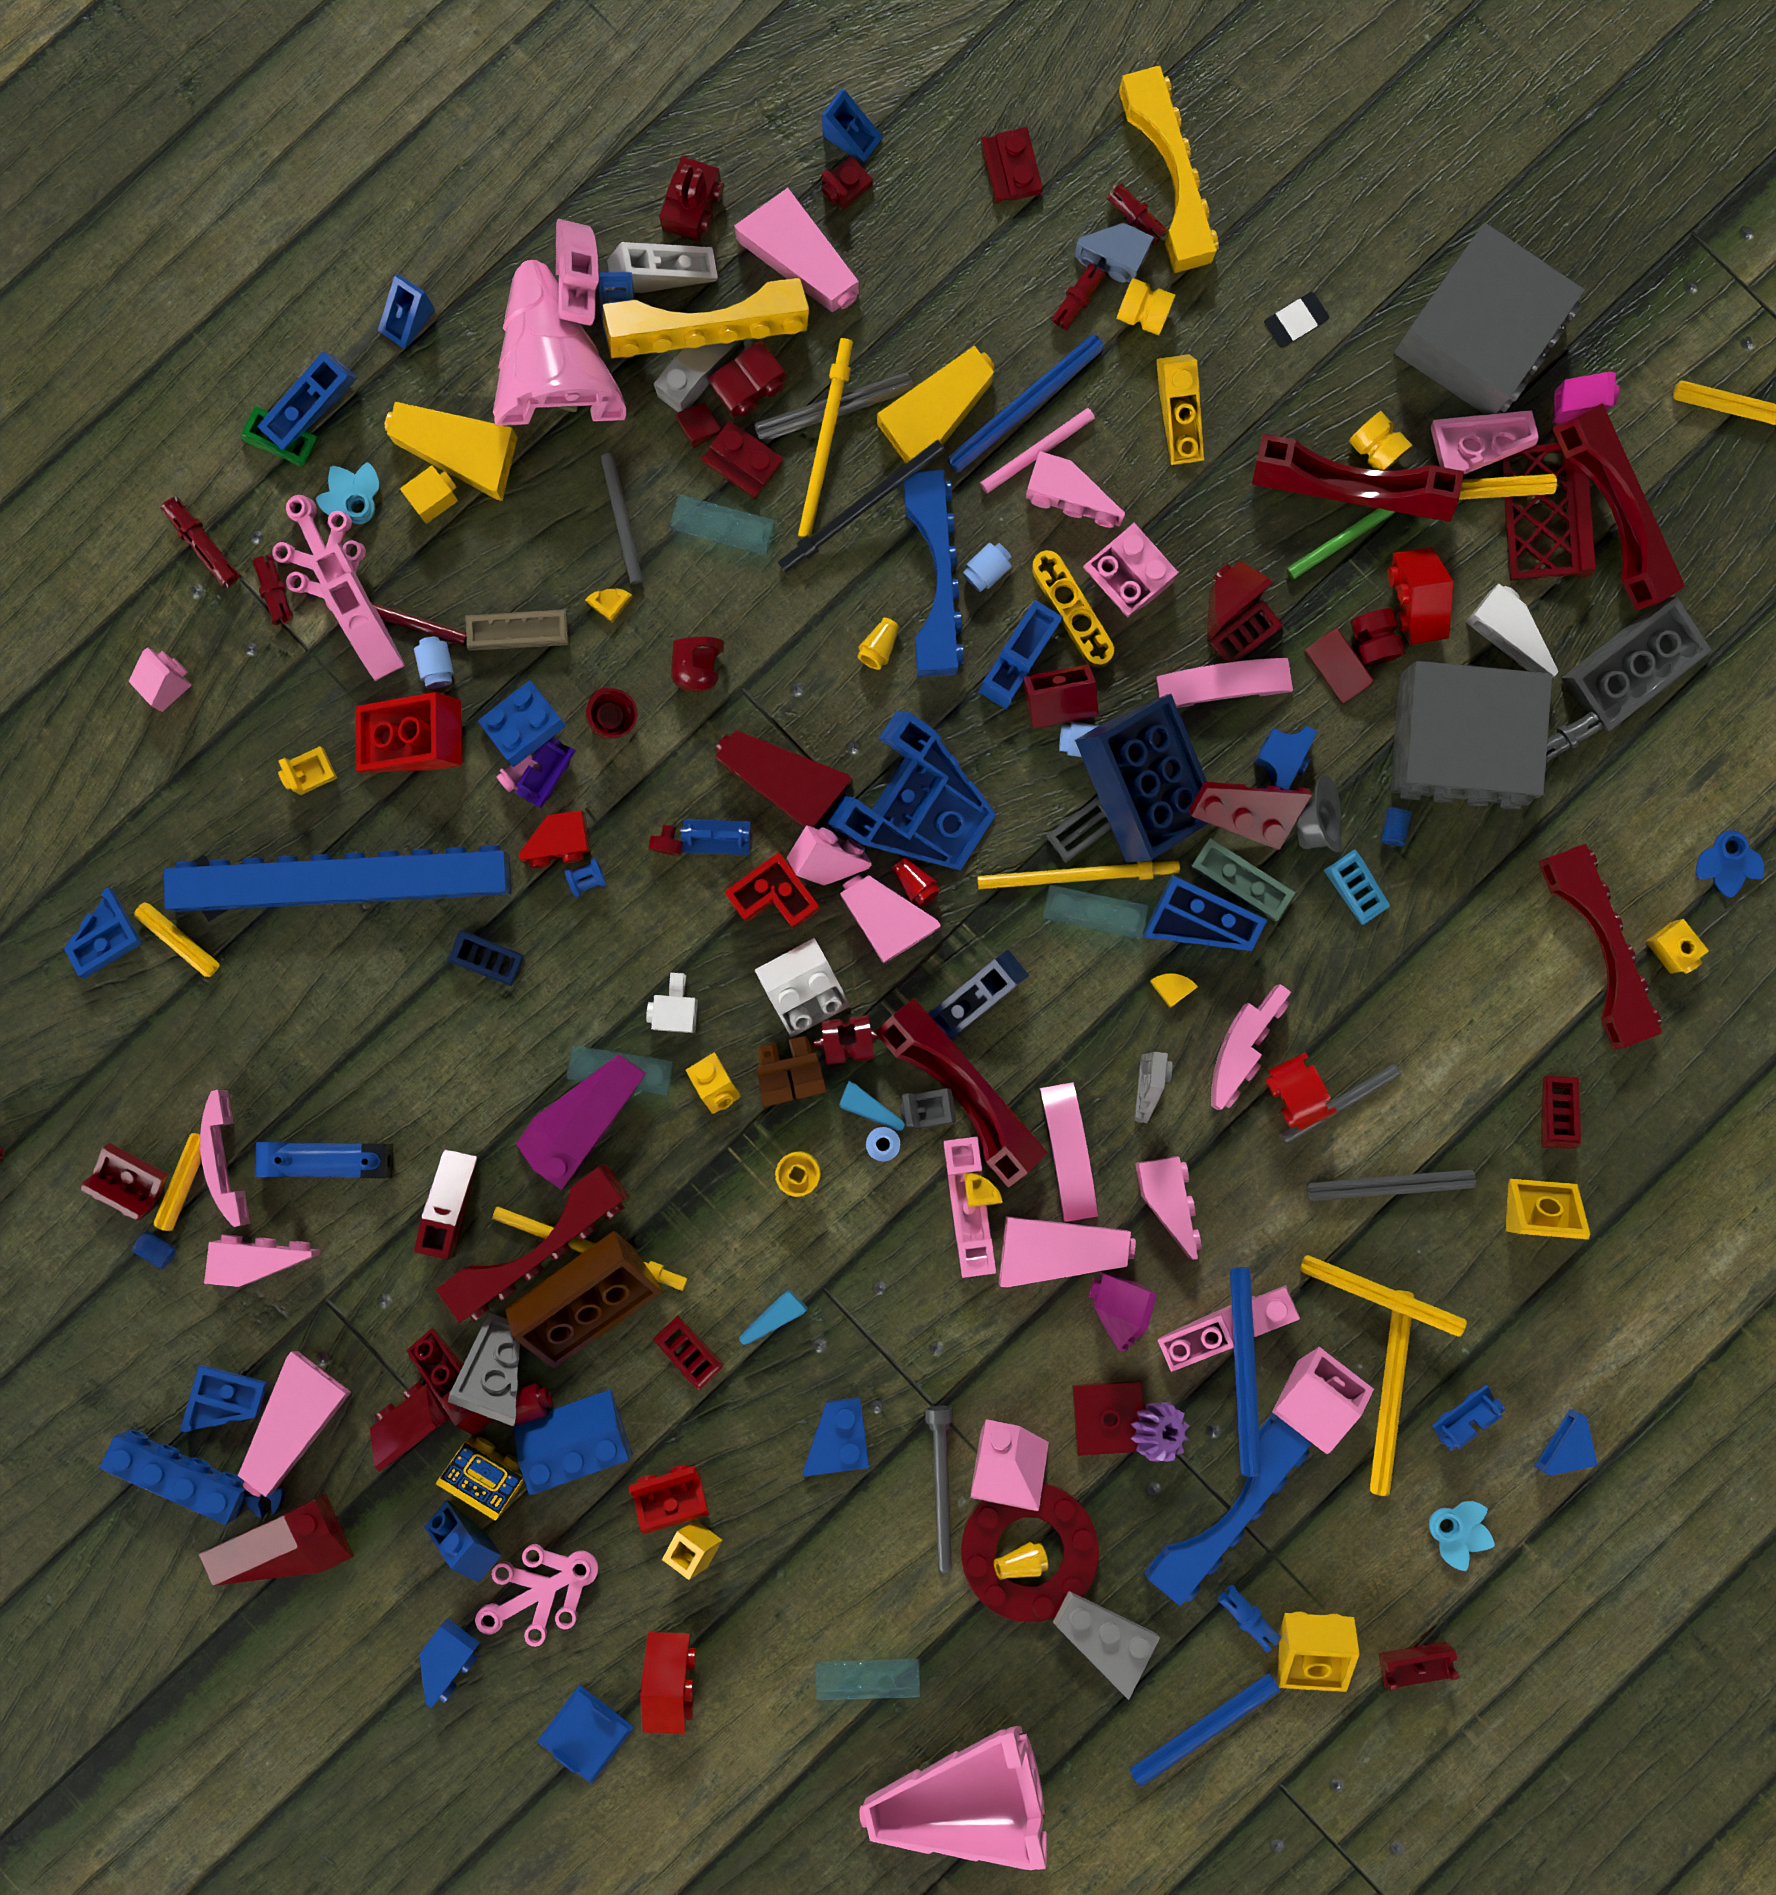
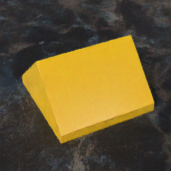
[1506,1179,1590,1239]

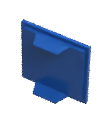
[537,1684,634,1784]

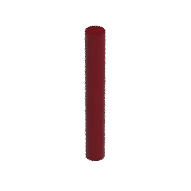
[372,603,467,646]

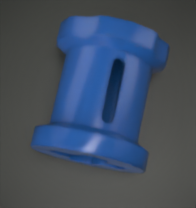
[564,857,607,898]

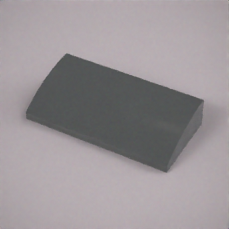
[1561,597,1712,732]

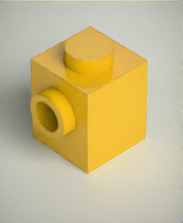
[400,465,458,524]
[1646,919,1709,974]
[662,1520,723,1580]

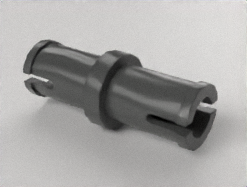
[1546,711,1603,764]

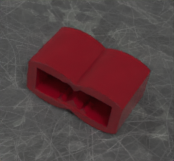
[708,340,786,418]

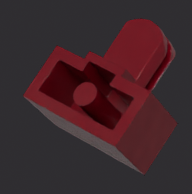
[659,156,724,242]

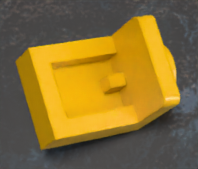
[278,746,337,795]
[686,1052,741,1114]

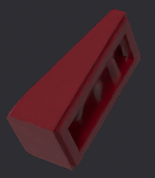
[1210,599,1284,663]
[1541,1076,1581,1149]
[653,1315,725,1391]

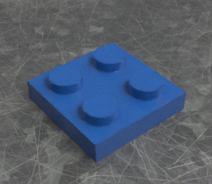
[478,680,566,768]

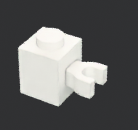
[647,972,698,1033]

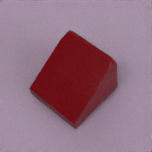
[675,403,722,448]

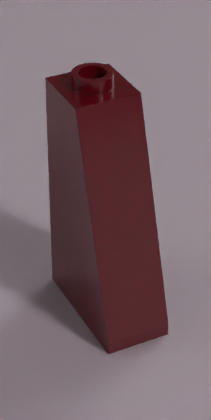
[715,730,853,829]

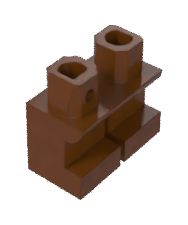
[756,1036,828,1107]

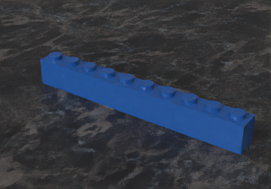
[164,845,511,912]

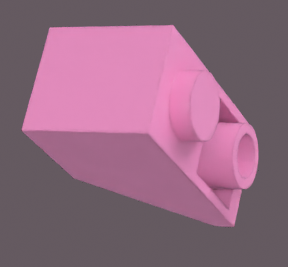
[129,647,192,712]
[787,825,872,886]

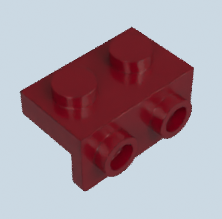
[80,1143,168,1221]

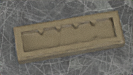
[465,609,569,651]

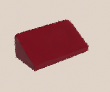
[1304,628,1374,705]

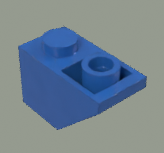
[424,1500,502,1582]
[419,1618,480,1709]

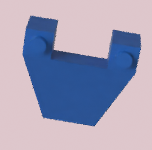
[824,711,996,871]

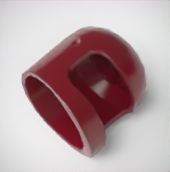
[671,636,724,692]
[585,688,638,740]

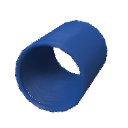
[1381,808,1412,846]
[132,1231,176,1270]

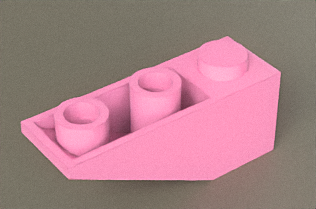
[1025,451,1125,528]
[1135,1156,1202,1260]
[204,1235,321,1287]

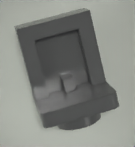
[900,1088,956,1129]

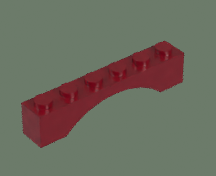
[1552,403,1686,610]
[1252,434,1464,522]
[1538,843,1663,1049]
[875,998,1048,1188]
[435,1164,630,1323]

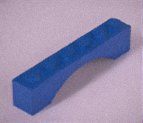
[903,470,964,677]
[1144,1413,1312,1606]

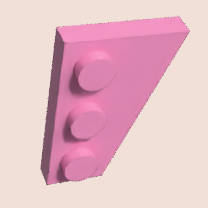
[1431,410,1539,474]

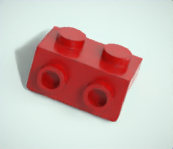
[628,1465,710,1534]

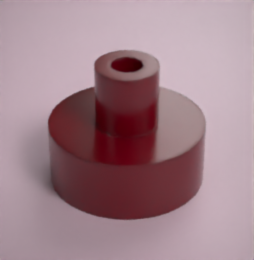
[648,825,684,856]

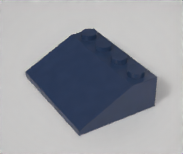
[1075,694,1209,862]

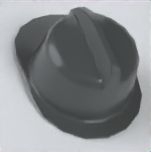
[1296,775,1342,852]

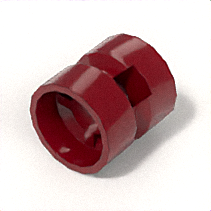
[1350,608,1406,667]

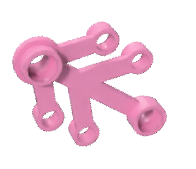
[272,495,366,612]
[475,1544,598,1647]

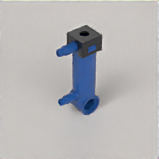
[255,1142,393,1179]

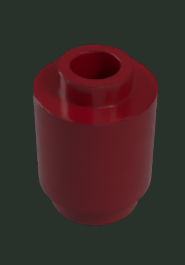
[504,1383,553,1426]

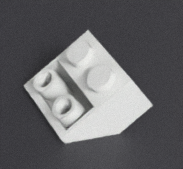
[755,938,850,1038]

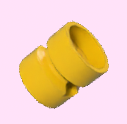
[1116,278,1176,336]
[1349,411,1413,471]
[775,1151,821,1197]

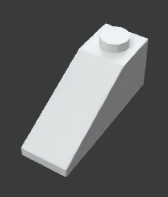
[607,242,718,293]
[1466,584,1559,678]

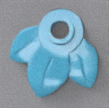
[316,463,380,524]
[1429,1501,1495,1571]

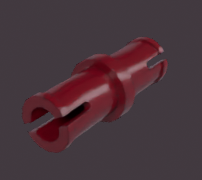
[1107,183,1168,246]
[1050,263,1106,331]
[252,555,293,625]

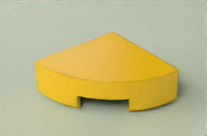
[585,588,633,623]
[1150,973,1198,1008]
[964,1173,1003,1208]

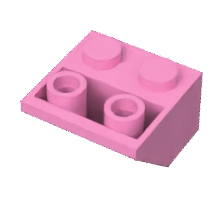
[1083,523,1179,617]
[1272,1347,1374,1454]

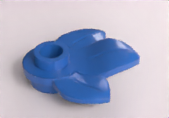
[1696,830,1764,898]

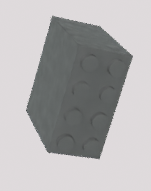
[1393,222,1585,415]
[1390,661,1552,809]

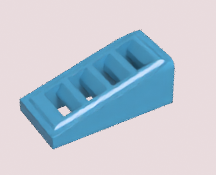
[1323,849,1390,925]
[839,1081,905,1132]
[739,1289,808,1345]

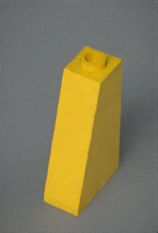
[877,346,995,472]
[385,402,518,501]

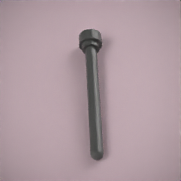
[925,1406,953,1574]

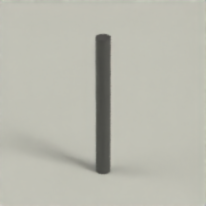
[601,453,643,584]
[1279,1064,1401,1145]

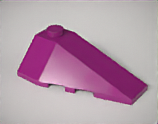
[1088,1272,1157,1352]

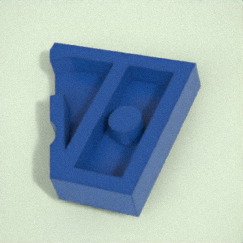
[64,887,142,979]
[180,1365,268,1432]
[803,1397,869,1477]

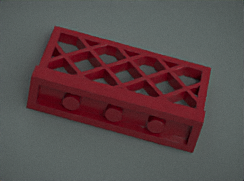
[1501,443,1596,581]

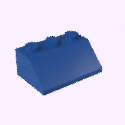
[513,1389,633,1496]

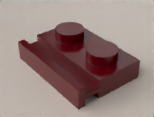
[981,127,1043,204]
[701,420,784,500]

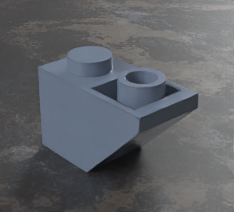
[1074,223,1154,283]

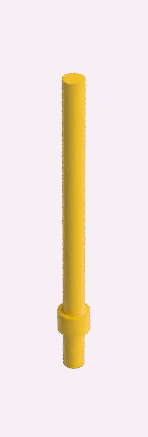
[798,338,853,538]
[977,860,1180,889]
[492,1206,688,1291]

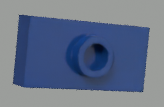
[1253,726,1318,790]

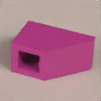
[1552,372,1619,423]

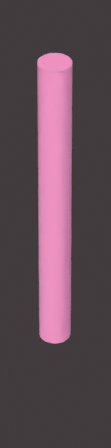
[980,408,1095,494]

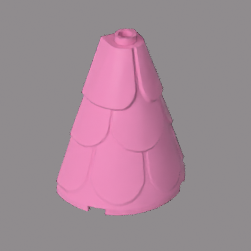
[493,260,626,426]
[859,1726,1047,1871]

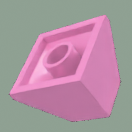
[970,1419,1049,1511]

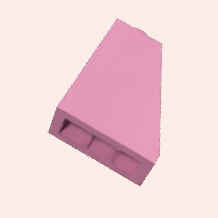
[840,875,941,964]

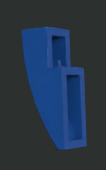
[978,600,1063,710]

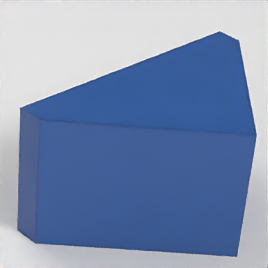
[822,89,883,163]
[378,274,435,349]
[1534,1409,1598,1476]

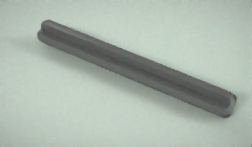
[755,373,913,442]
[1306,1170,1476,1201]

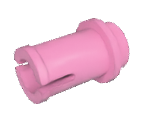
[496,754,540,792]

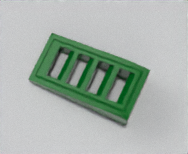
[241,406,318,467]

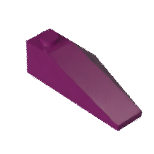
[516,1054,647,1190]

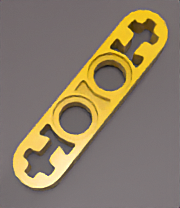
[1032,550,1114,668]

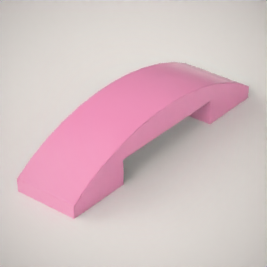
[1156,658,1293,708]
[1040,1082,1098,1222]
[200,1090,250,1227]
[943,1137,996,1278]

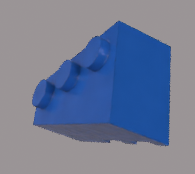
[1142,874,1267,951]

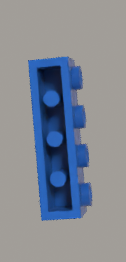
[99,1430,249,1525]

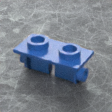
[681,819,751,855]
[1432,1385,1506,1451]

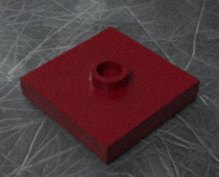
[1072,1381,1144,1456]

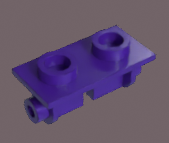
[515,737,576,808]

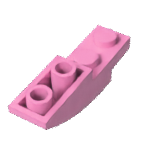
[556,219,599,326]
[307,542,405,681]
[1211,984,1291,1110]
[1158,1285,1300,1372]

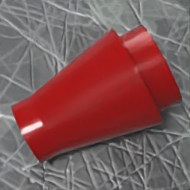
[892,857,940,908]

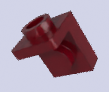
[821,156,873,210]

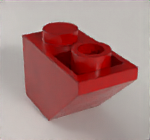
[519,810,591,868]

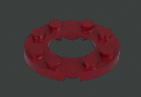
[961,1483,1099,1622]

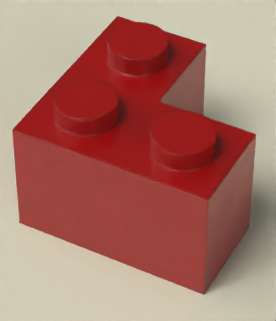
[1388,547,1453,645]
[724,852,820,930]
[640,1632,696,1734]

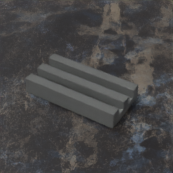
[1045,797,1112,864]

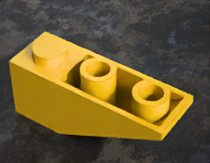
[1157,354,1204,465]

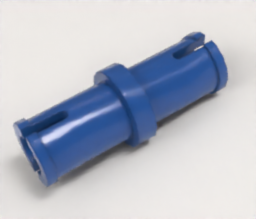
[1217,1585,1281,1652]

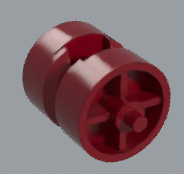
[814,1015,880,1065]

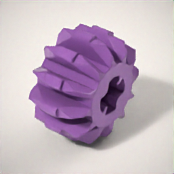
[1131,1402,1190,1462]

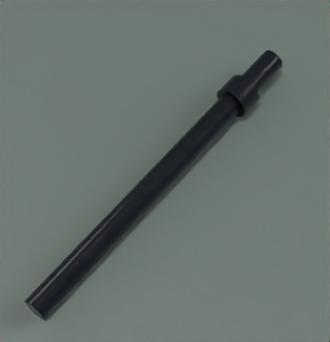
[778,439,945,572]

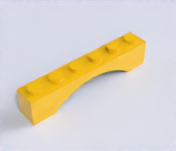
[1119,65,1219,273]
[603,278,809,359]

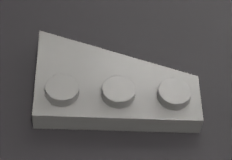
[1134,1052,1173,1123]
[448,1312,520,1426]
[1053,1591,1160,1700]

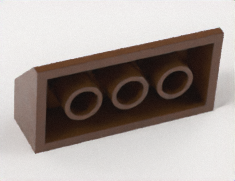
[505,1231,663,1369]

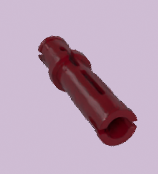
[160,496,240,588]

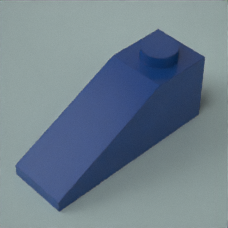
[257,352,358,450]

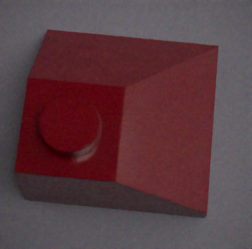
[1207,561,1273,641]

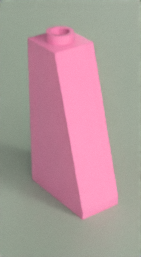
[734,188,859,313]
[999,1216,1136,1287]
[238,1351,352,1497]

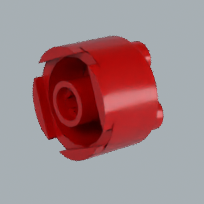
[1265,1052,1337,1131]

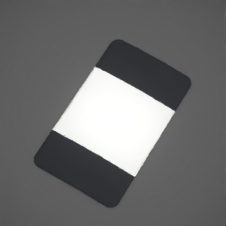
[1264,292,1329,347]

